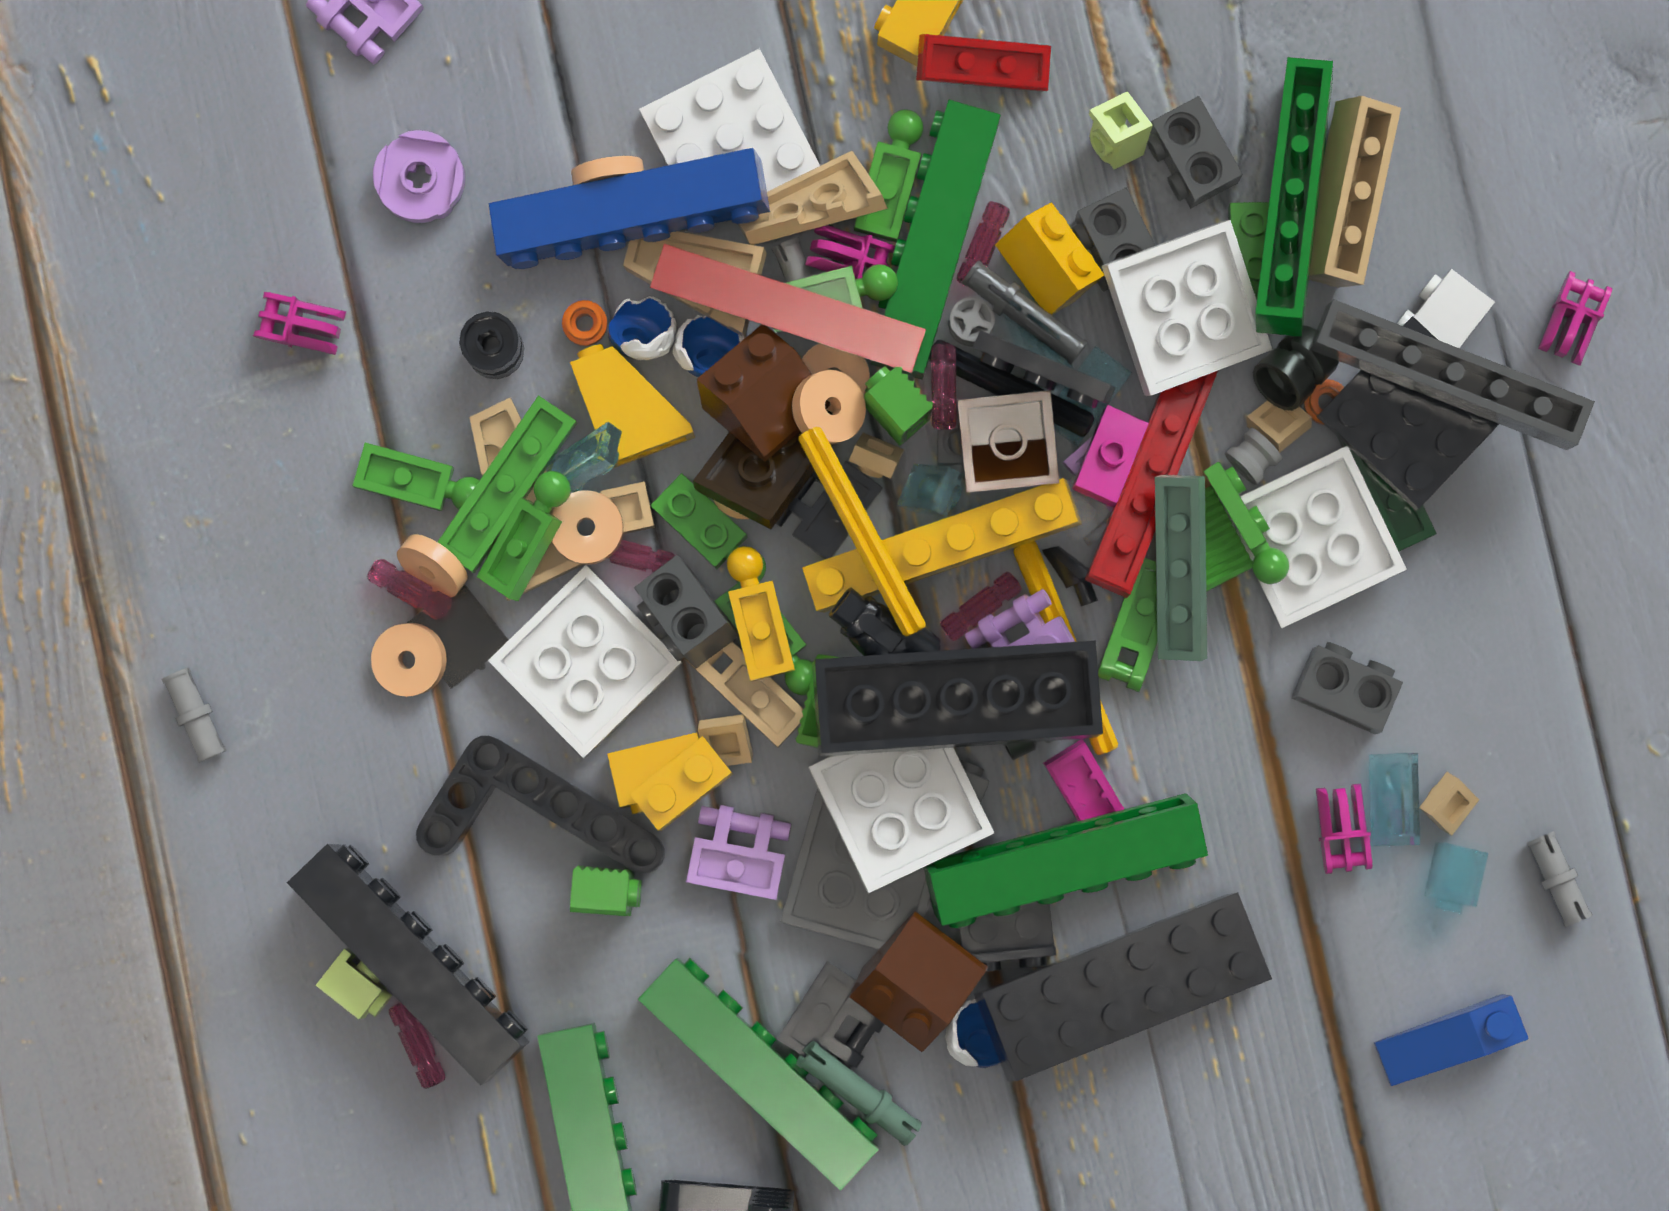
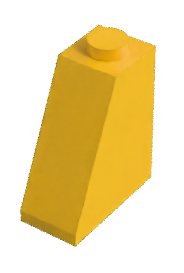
[570,344,695,469]

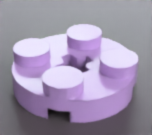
[373,130,465,223]

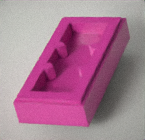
[1072,405,1149,507]
[1043,739,1124,822]

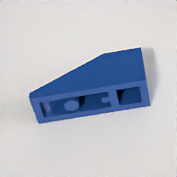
[1374,994,1529,1086]

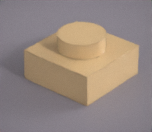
[1247,400,1312,453]
[849,432,904,479]
[600,481,655,534]
[698,714,753,766]
[1419,772,1479,836]

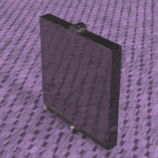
[407,584,509,689]

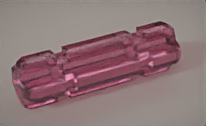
[957,201,1010,287]
[931,344,957,430]
[608,540,675,573]
[367,559,452,620]
[940,572,1022,641]
[389,1002,445,1089]

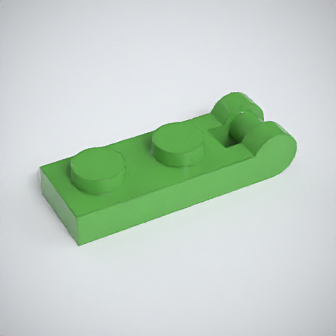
[1098,558,1157,692]

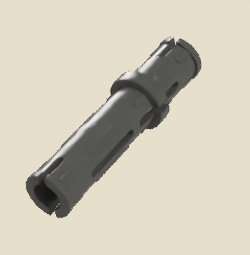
[962,260,1088,365]

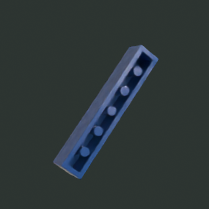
[488,148,770,269]

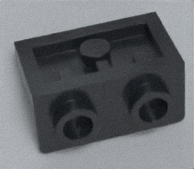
[959,901,1056,971]

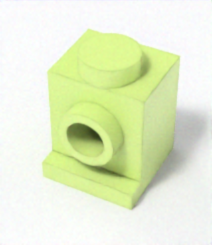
[1089,92,1153,170]
[315,948,392,1019]

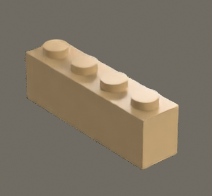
[1309,96,1401,288]

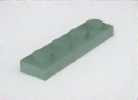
[1155,475,1207,661]

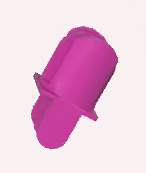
[805,225,895,279]
[1538,271,1612,366]
[253,292,346,355]
[1316,783,1373,874]

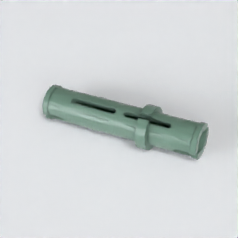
[796,1041,922,1146]

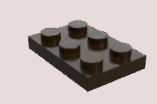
[693,410,833,530]

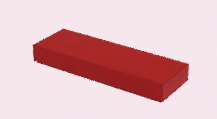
[916,34,1051,92]

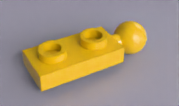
[727,546,795,682]

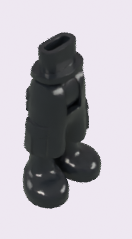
[828,587,941,656]

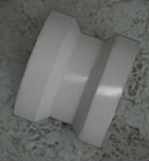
[948,297,995,347]
[1225,427,1283,485]

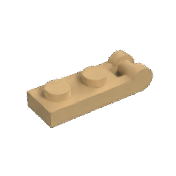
[686,641,803,748]

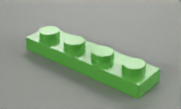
[438,395,577,573]

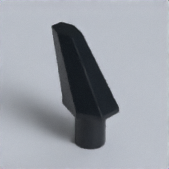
[1042,546,1098,607]

